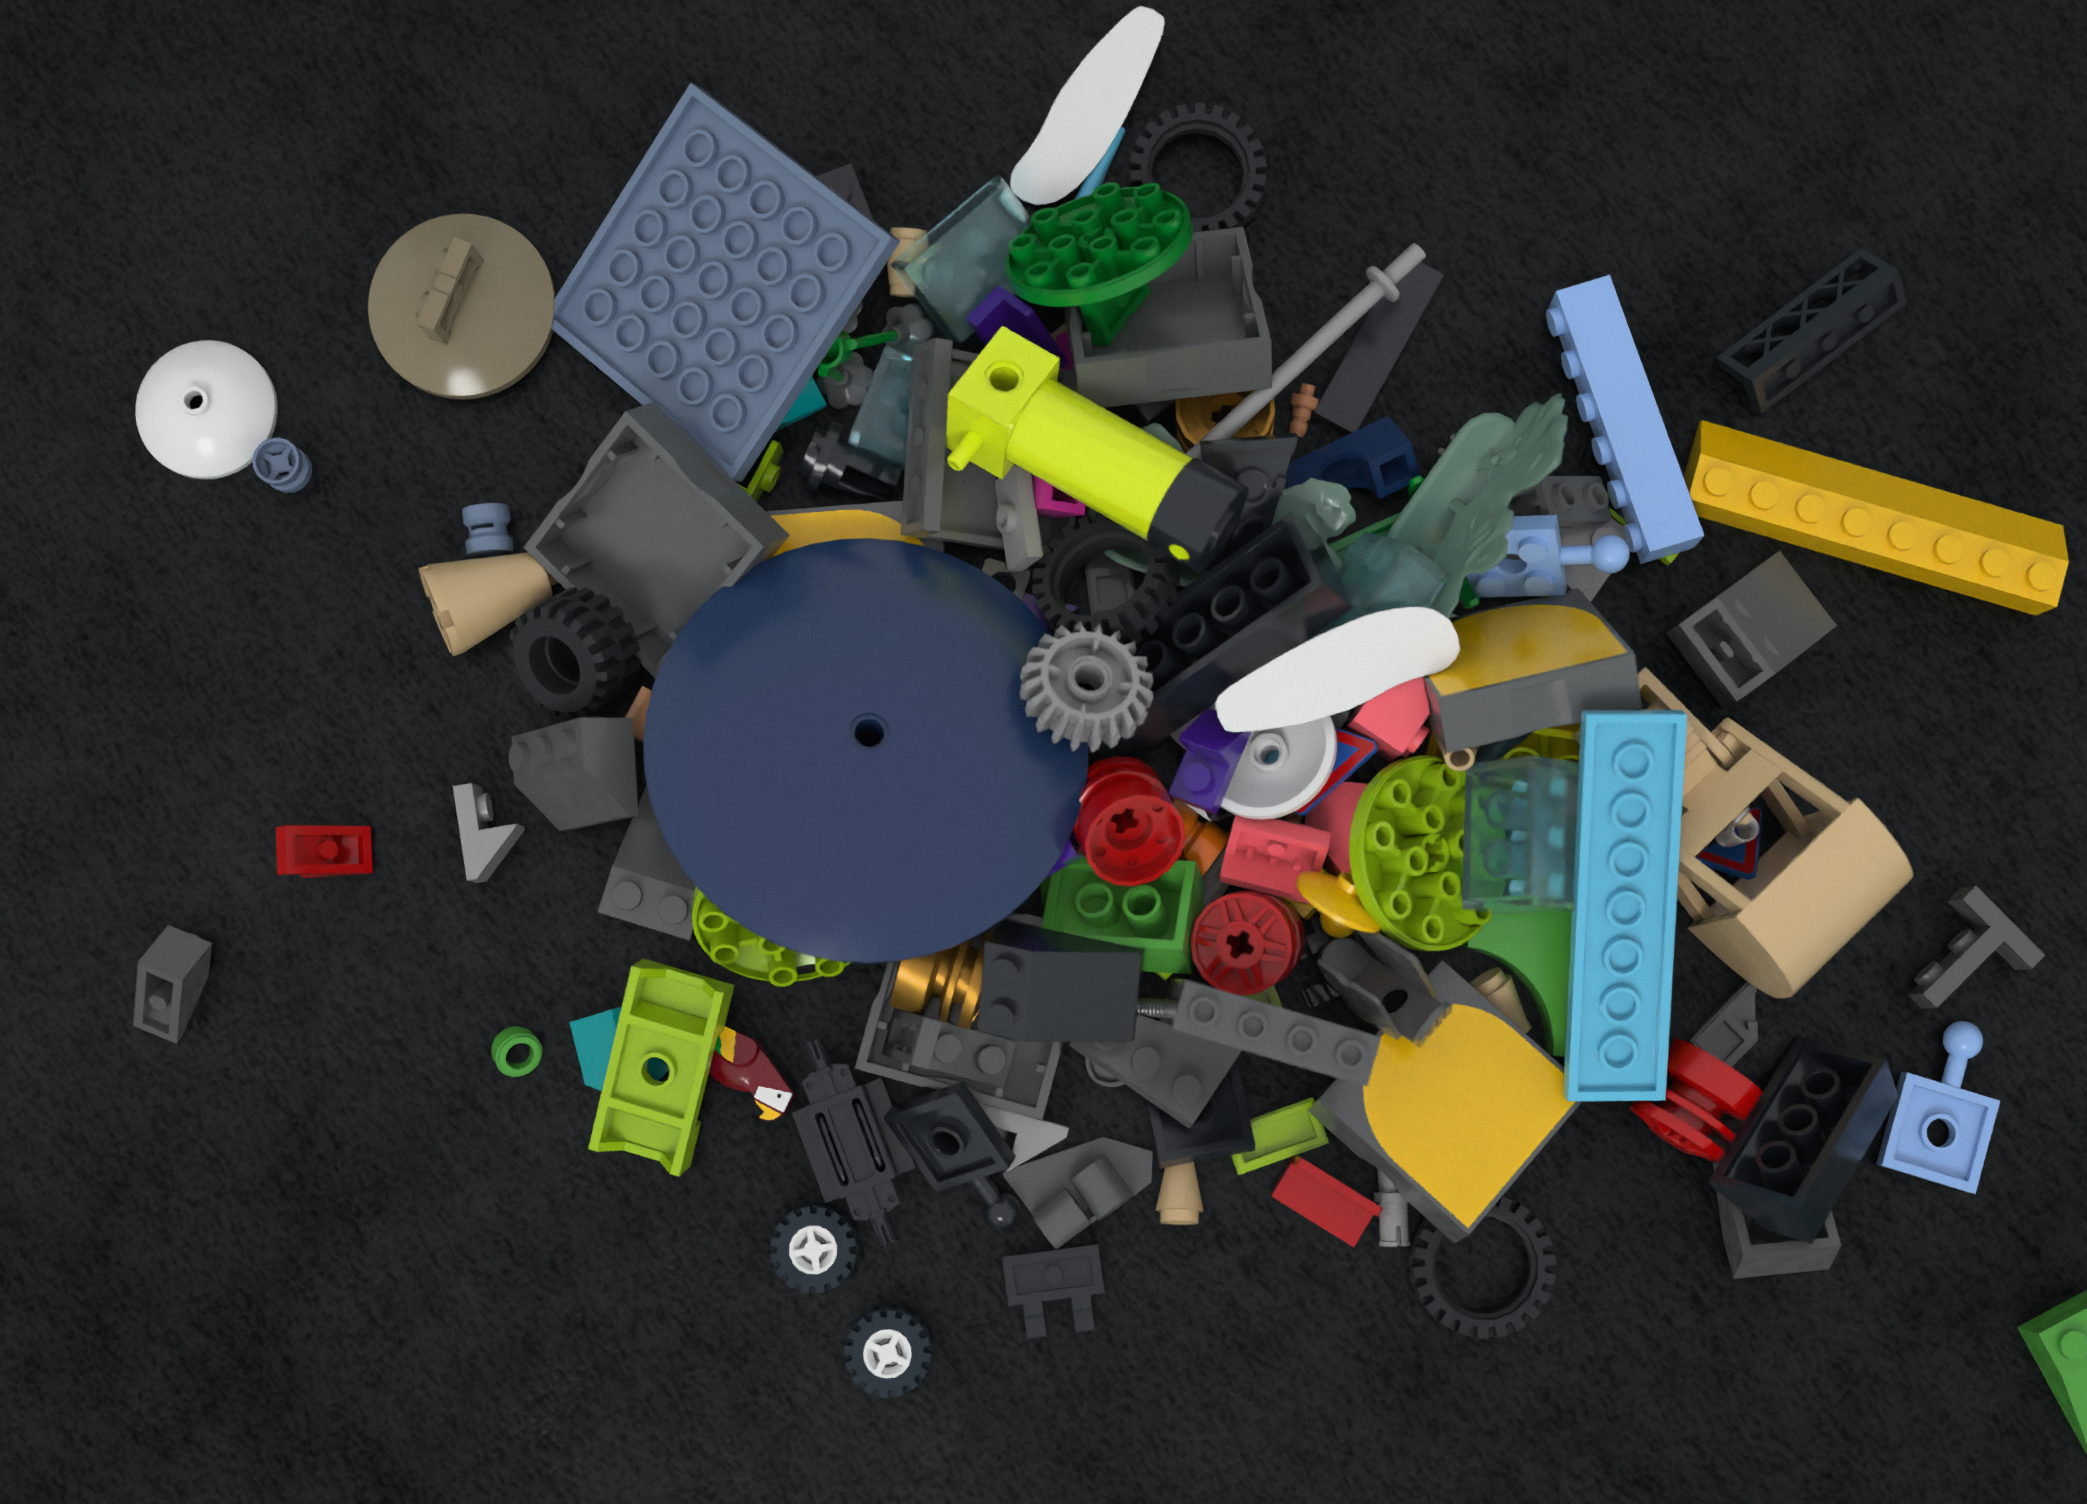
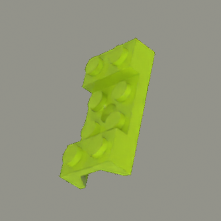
[588,958,734,1177]

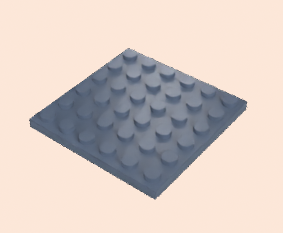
[552,83,900,482]

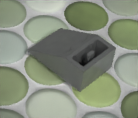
[1666,551,1837,709]

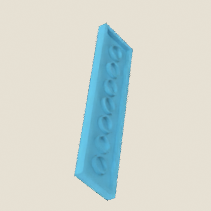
[1563,710,1687,1101]

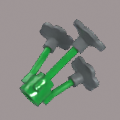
[817,300,934,409]

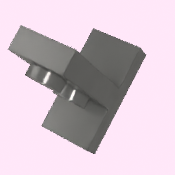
[1908,886,2045,1008]
[881,1008,1017,1088]

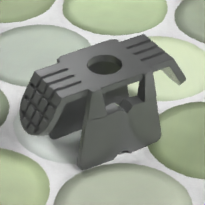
[1316,930,1453,1048]

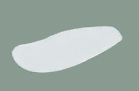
[1010,6,1165,205]
[1215,607,1460,732]

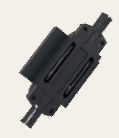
[791,1037,917,1247]

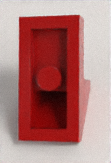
[276,825,373,878]

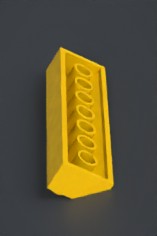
[1684,420,2069,616]

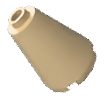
[418,552,558,656]

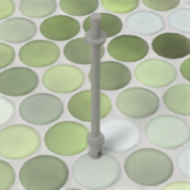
[1186,243,1426,459]

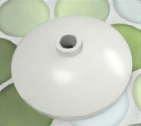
[136,340,278,479]
[1203,704,1337,819]

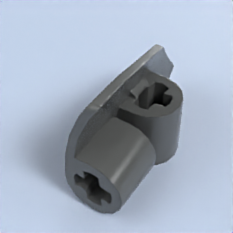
[1003,1137,1153,1250]

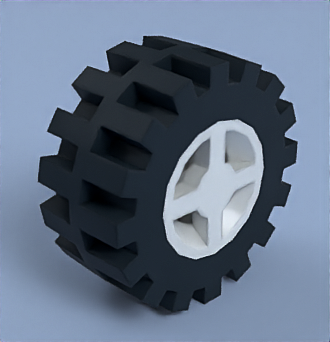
[770,1204,859,1294]
[844,1306,932,1398]

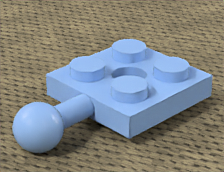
[1467,515,1630,598]
[1876,1021,2000,1194]

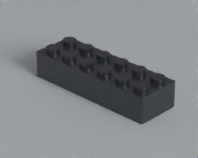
[1078,512,1353,759]

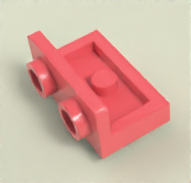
[1219,815,1332,904]

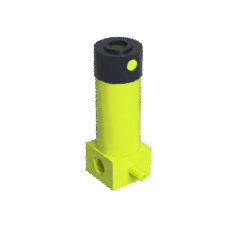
[946,326,1249,572]

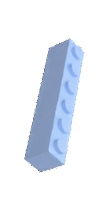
[1546,275,1704,564]

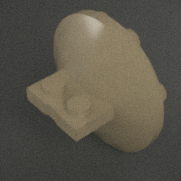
[368,214,556,399]

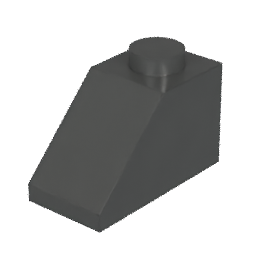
[133,925,212,1044]

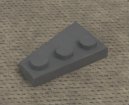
[1069,1014,1242,1128]

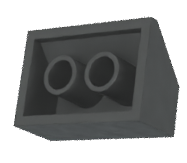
[509,717,638,831]

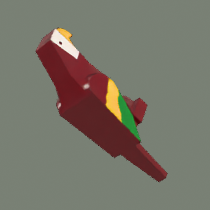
[709,1024,796,1121]

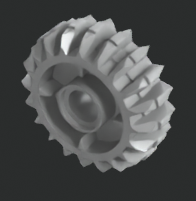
[1020,621,1153,753]

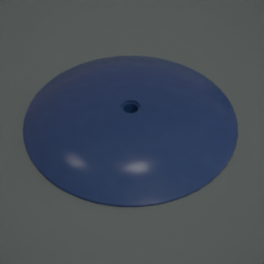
[643,538,1089,963]

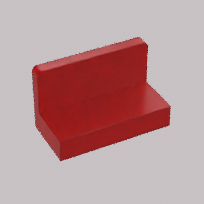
[1270,1155,1383,1247]

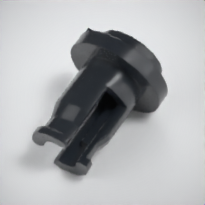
[797,420,903,502]

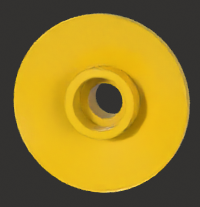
[1296,871,1381,933]

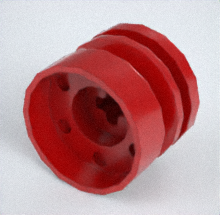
[1073,756,1186,886]
[1190,889,1306,996]
[1630,1038,1763,1163]

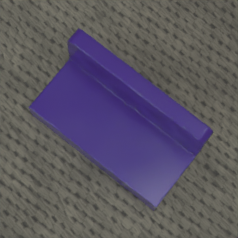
[965,285,1069,370]

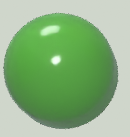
[491,1026,542,1077]

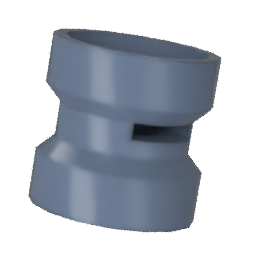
[252,437,312,493]
[462,503,514,559]

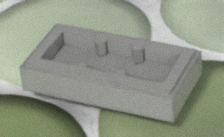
[995,465,1043,572]

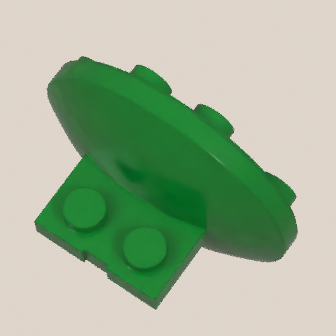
[1005,182,1193,346]

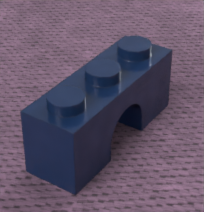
[1284,416,1421,499]

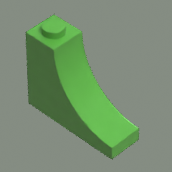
[1461,902,1572,1057]

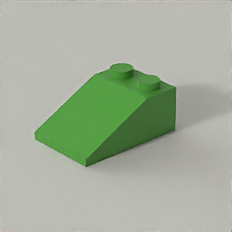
[1042,856,1206,974]
[2017,1290,2087,1454]

